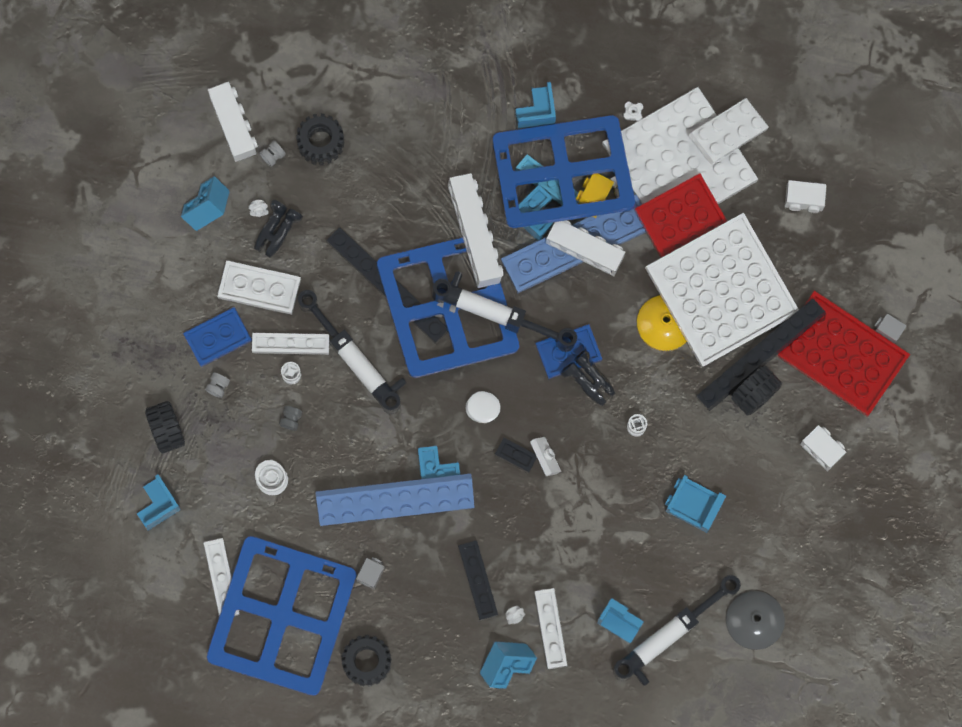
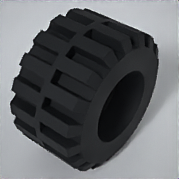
[296,113,344,165]
[731,366,782,416]
[145,401,185,454]
[342,635,391,687]

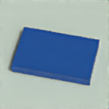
[183,307,252,367]
[535,324,602,379]

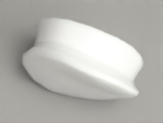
[465,391,500,423]
[255,460,288,495]

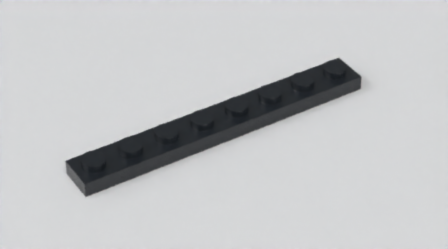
[326,227,448,344]
[696,299,826,412]

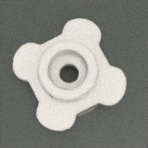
[624,102,643,121]
[249,200,268,217]
[506,606,525,624]

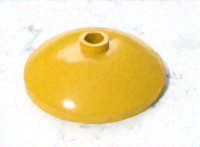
[637,295,687,351]

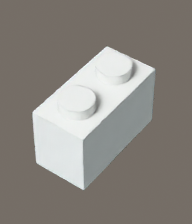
[785,180,826,213]
[800,425,846,472]

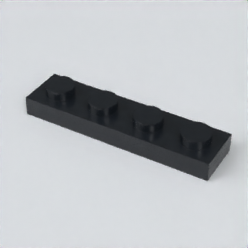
[458,540,498,621]

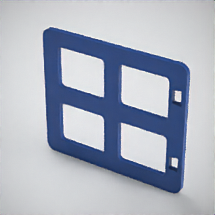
[493,116,635,228]
[377,238,519,378]
[207,536,356,696]

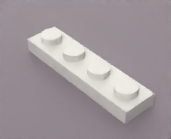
[252,333,329,355]
[204,538,239,617]
[534,588,567,669]

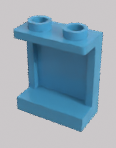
[665,475,726,533]

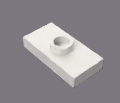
[530,437,561,476]

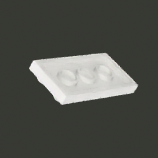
[689,98,769,165]
[217,261,301,315]

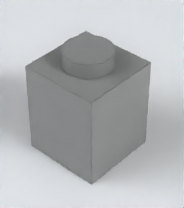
[875,313,906,344]
[356,557,385,590]

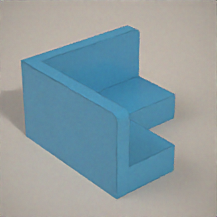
[516,82,556,129]
[181,176,229,231]
[519,185,553,241]
[418,446,460,479]
[137,474,181,531]
[597,598,644,643]
[480,642,537,689]

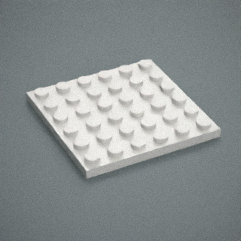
[603,87,758,204]
[645,213,799,368]

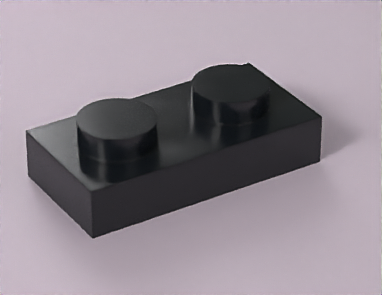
[495,438,537,474]

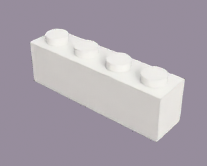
[208,82,258,162]
[546,220,625,276]

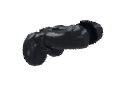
[254,200,303,258]
[560,349,616,406]

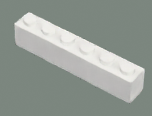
[448,173,503,288]

